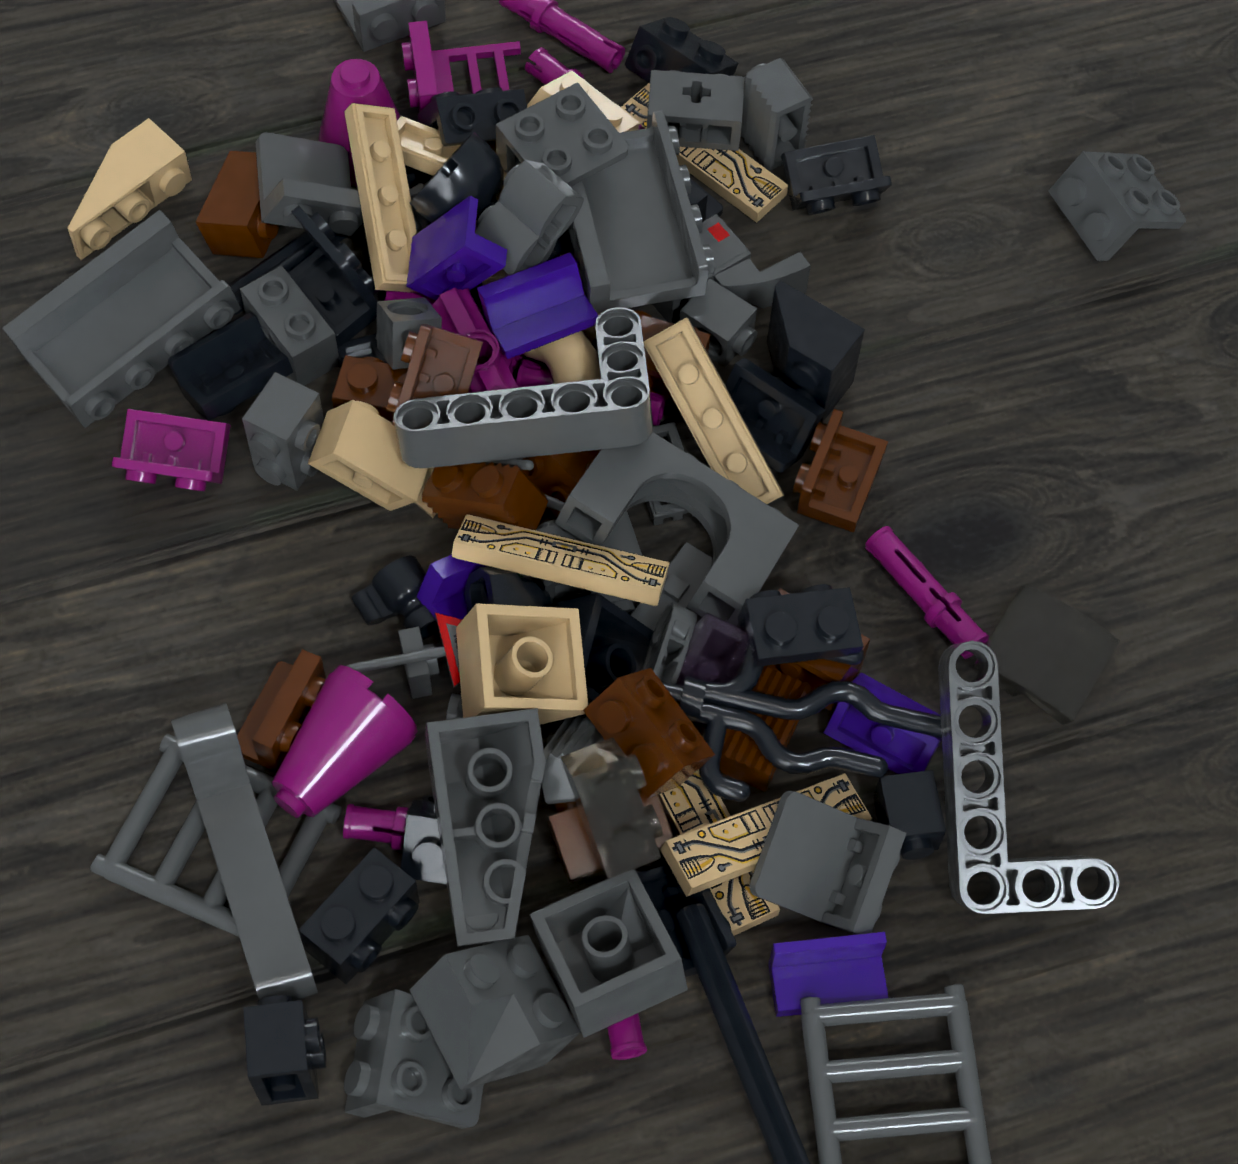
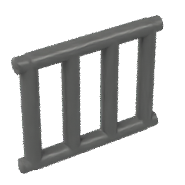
[90,734,342,937]
[800,984,992,1164]

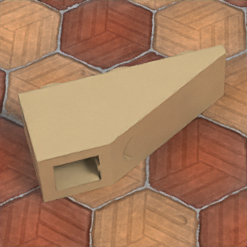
[68,118,192,260]

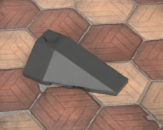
[425,708,546,948]

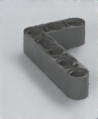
[393,307,653,468]
[938,641,1119,914]
[171,703,318,1001]

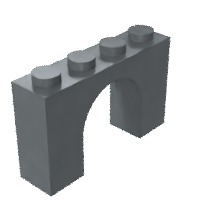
[555,431,799,635]

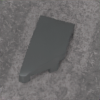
[714,252,811,308]

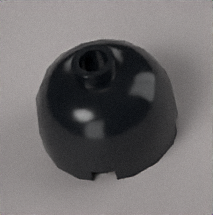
[410,132,504,223]

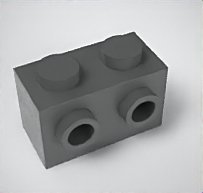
[242,372,324,491]

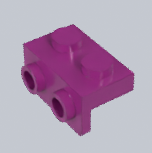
[112,409,231,492]

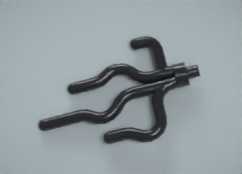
[662,639,960,802]

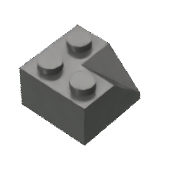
[530,867,688,1038]
[410,935,581,1090]

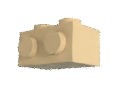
[308,400,428,511]

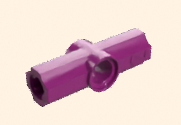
[431,288,519,393]

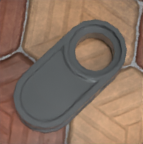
[641,602,697,684]

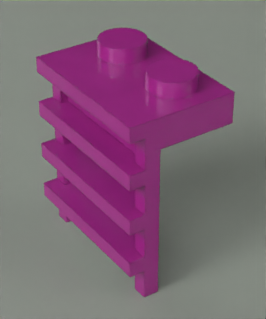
[401,21,521,112]

